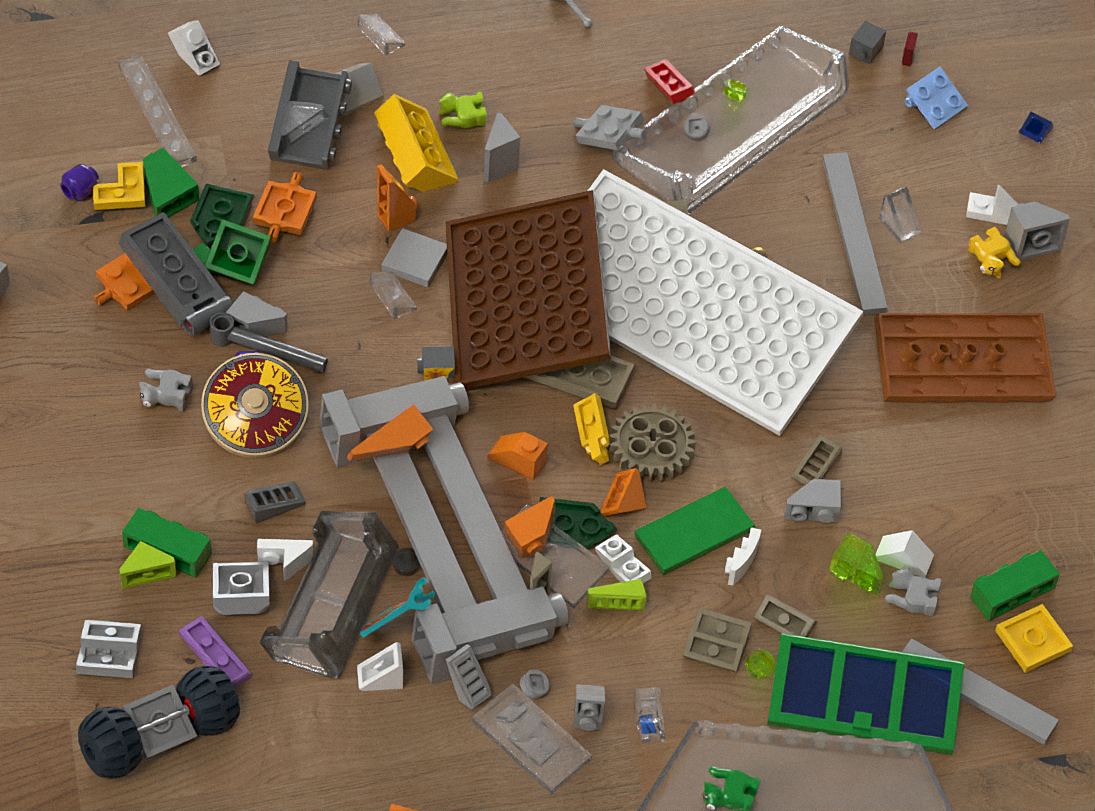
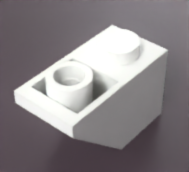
[168,20,220,75]

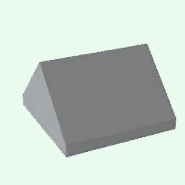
[336,63,384,117]
[483,113,520,183]

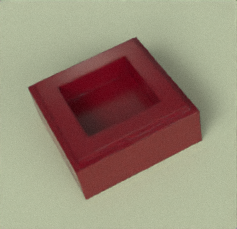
[902,32,918,67]

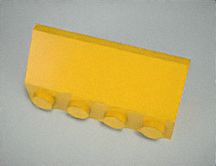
[374,94,459,192]

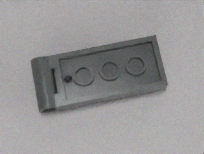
[118,212,233,336]

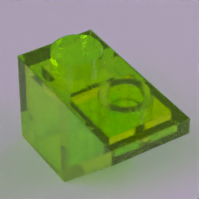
[829,533,884,595]

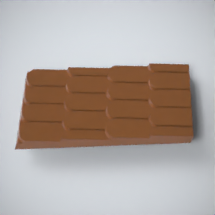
[874,313,1056,403]

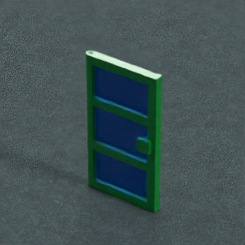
[767,633,965,755]

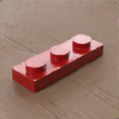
[645,59,695,104]

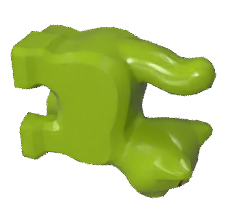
[439,92,487,128]

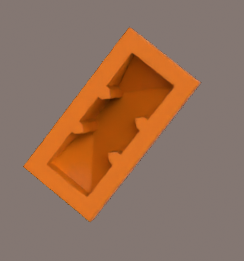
[600,468,647,517]

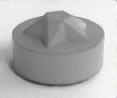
[684,115,710,141]
[520,669,549,699]

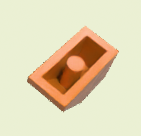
[487,432,548,480]
[505,496,555,559]

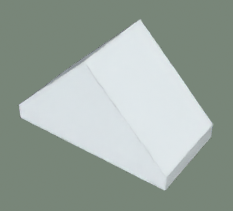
[874,530,934,577]
[357,642,403,691]

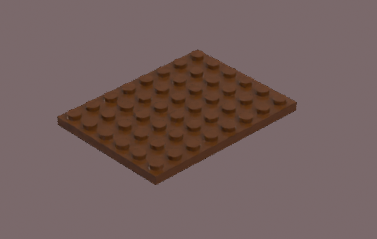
[446,190,611,389]

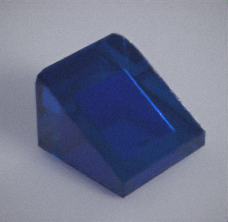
[1019,111,1053,144]

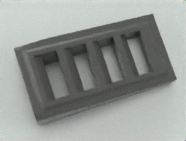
[244,481,305,523]

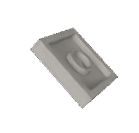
[381,228,447,287]

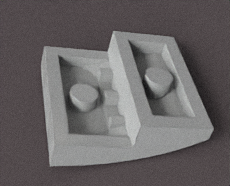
[76,620,141,678]

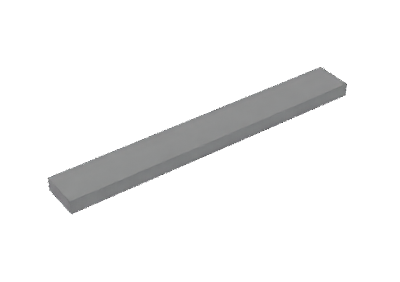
[822,152,888,315]

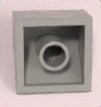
[1004,202,1070,260]

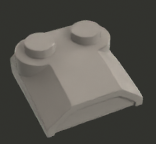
[213,561,269,615]

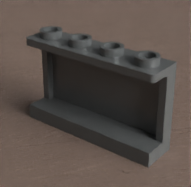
[268,60,352,170]

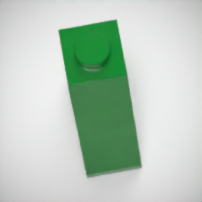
[143,148,199,218]

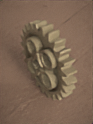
[609,404,696,481]

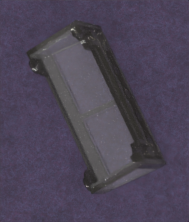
[260,511,399,679]

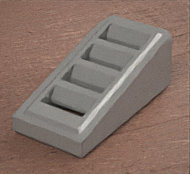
[446,644,492,709]

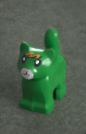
[701,766,761,811]

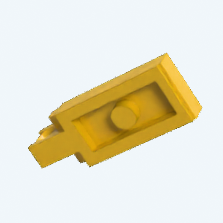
[573,393,610,465]

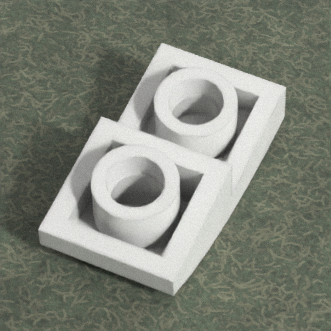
[725,528,761,586]
[595,534,652,583]

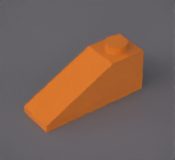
[377,164,418,232]
[347,404,433,461]

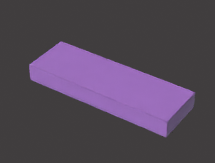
[179,616,251,688]

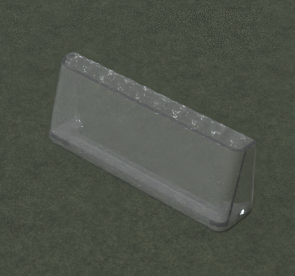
[612,26,849,214]

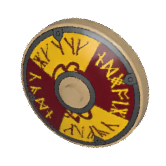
[201,353,309,458]

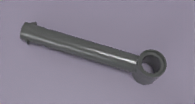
[210,313,328,373]

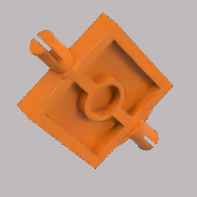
[253,172,317,243]
[93,253,155,311]

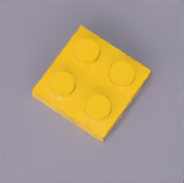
[995,604,1073,673]

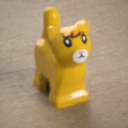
[968,227,1021,279]

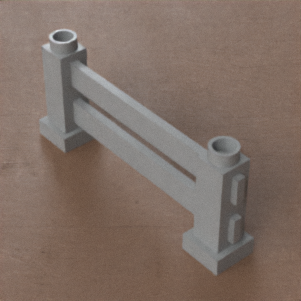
[319,376,569,684]

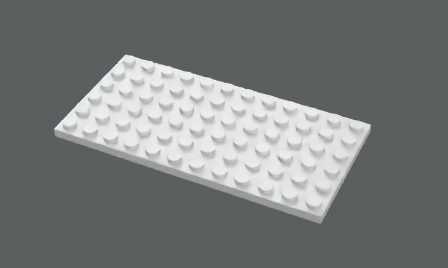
[588,169,863,436]

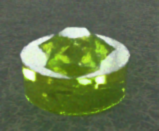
[723,80,748,101]
[746,649,775,679]

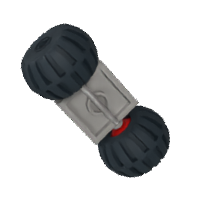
[78,666,240,779]

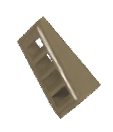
[791,434,842,486]

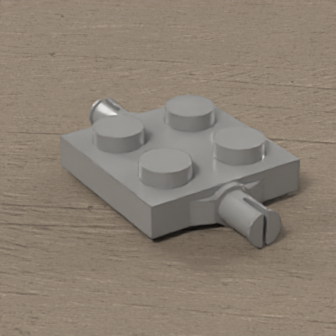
[573,105,647,150]

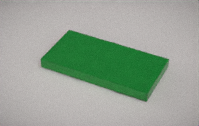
[634,486,755,575]

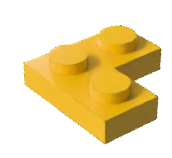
[93,162,145,210]

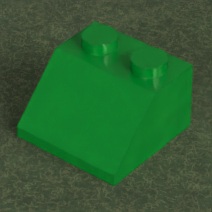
[205,219,272,285]

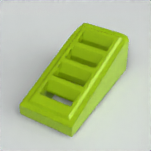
[586,579,647,610]

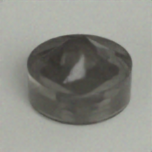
[393,548,420,576]

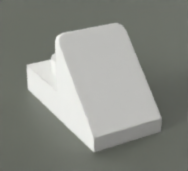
[966,185,1018,225]
[257,539,313,581]

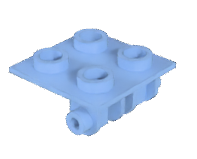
[905,66,968,129]

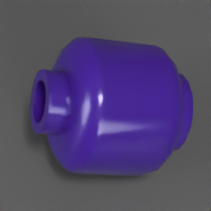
[60,164,99,201]

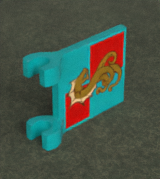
[360,578,436,638]

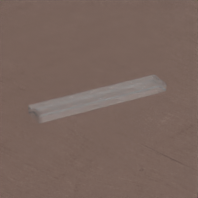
[118,54,197,166]

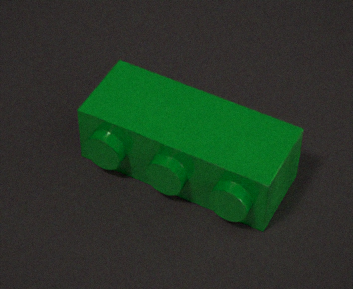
[122,507,212,578]
[970,550,1060,622]

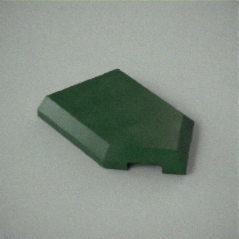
[190,183,254,247]
[539,497,617,550]

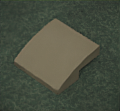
[683,607,752,672]

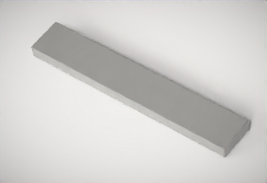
[902,638,1059,745]

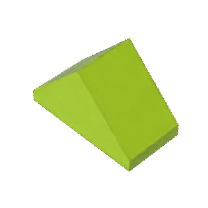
[119,541,176,589]

